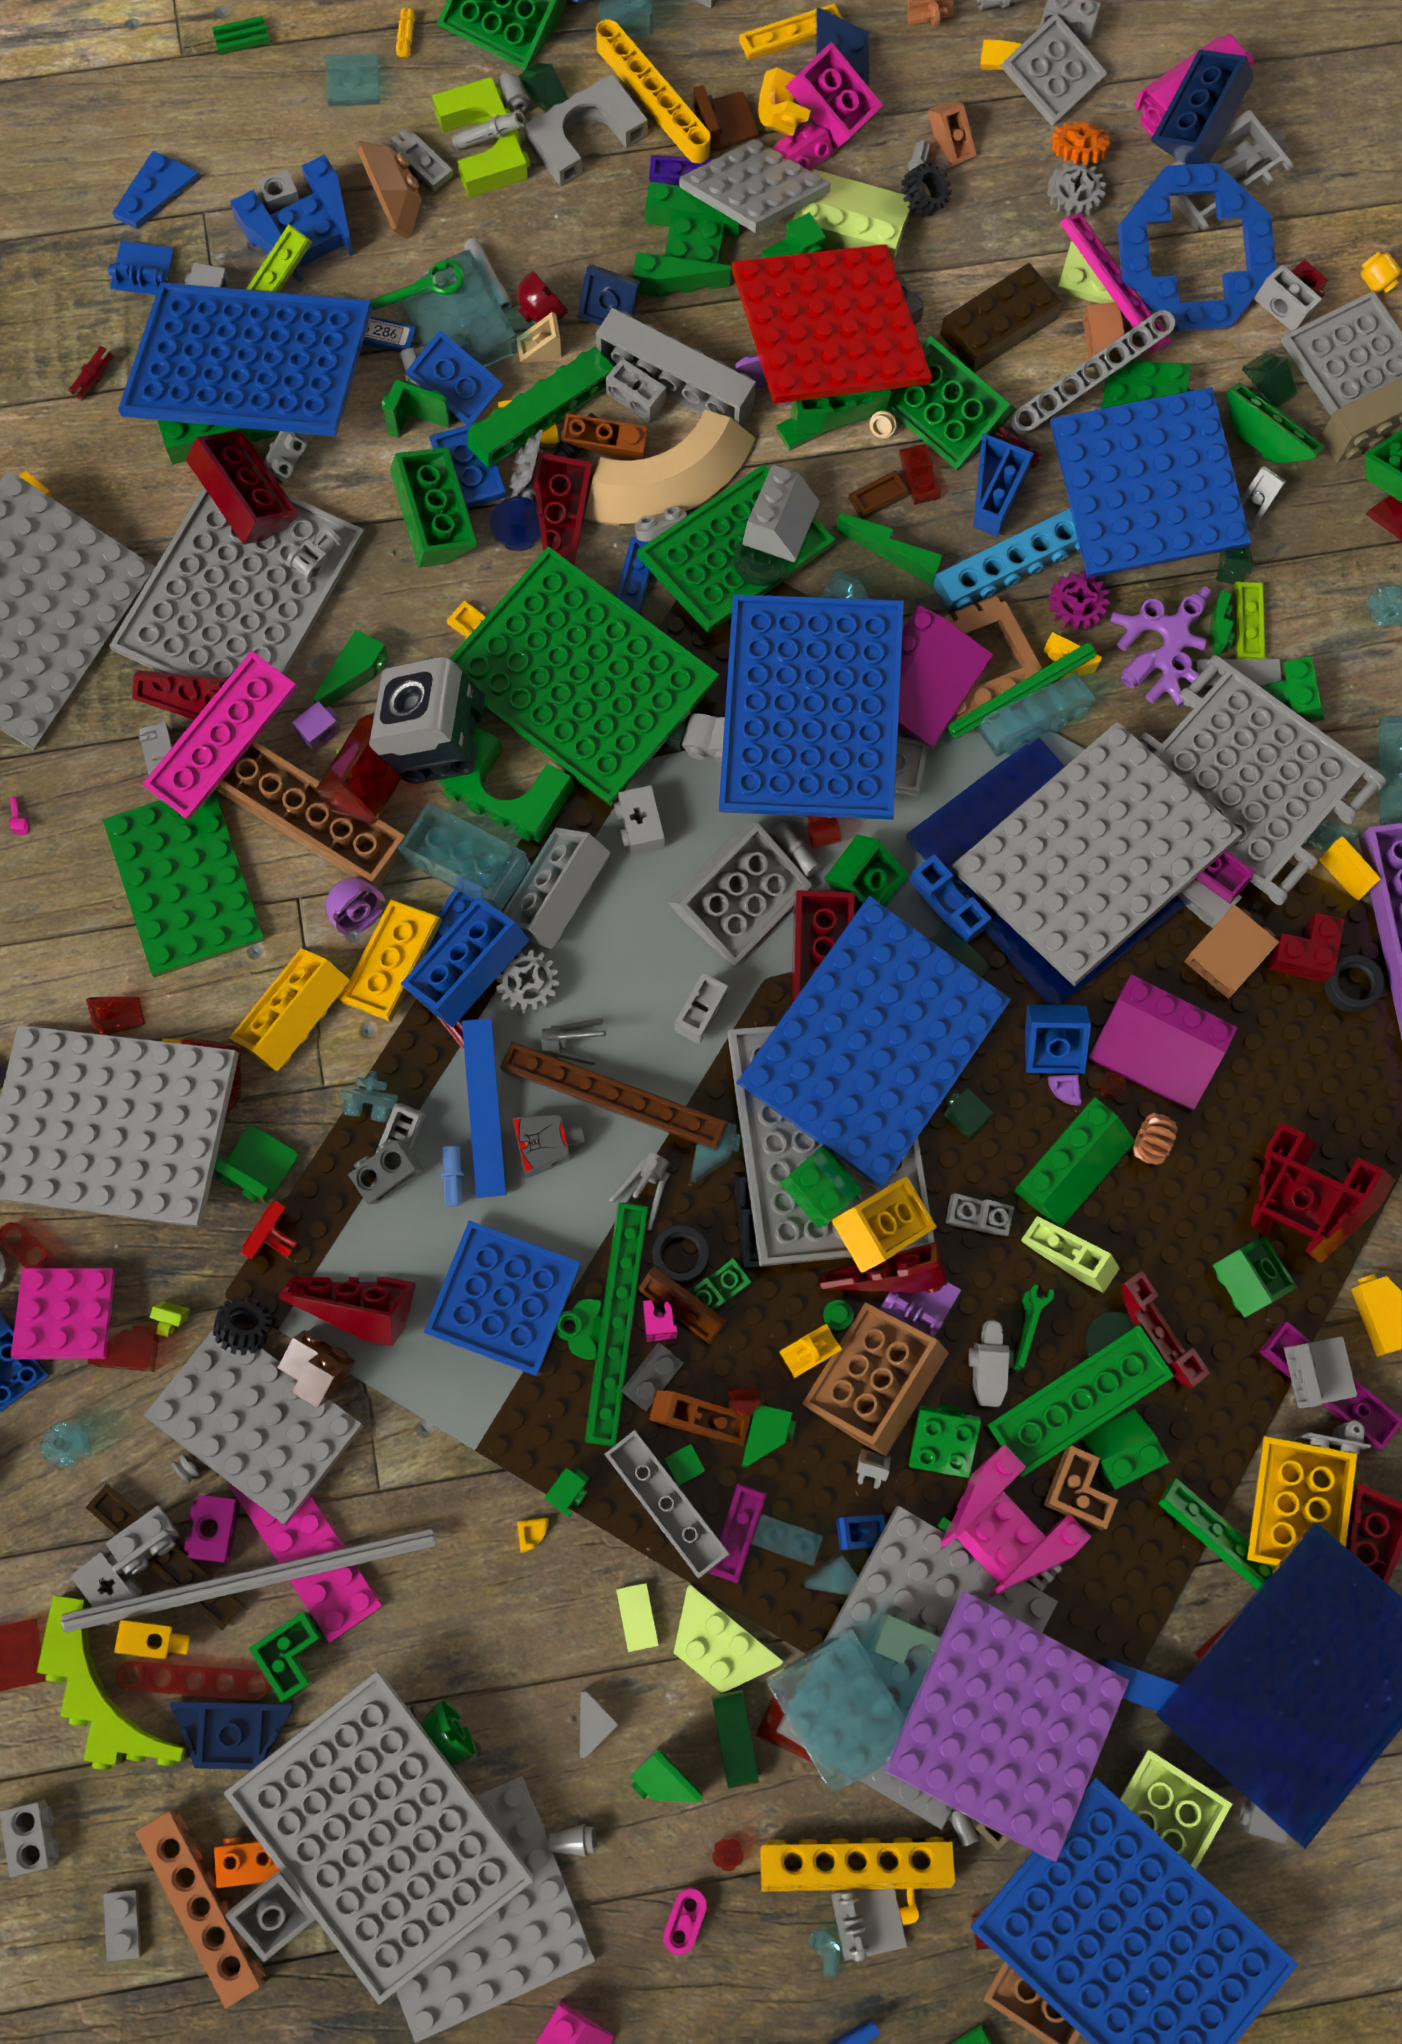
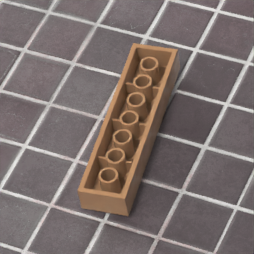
[215,741,409,889]

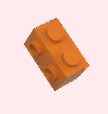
[214,1836,282,1888]

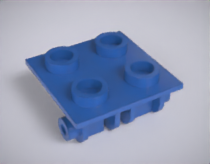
[108,241,174,295]

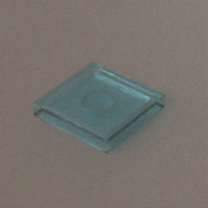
[326,53,381,107]

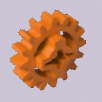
[1051,121,1110,165]

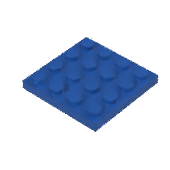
[424,1220,581,1377]

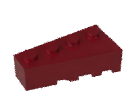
[1333,1483,1402,1626]

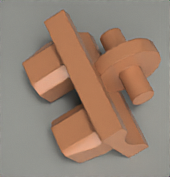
[907,0,954,26]

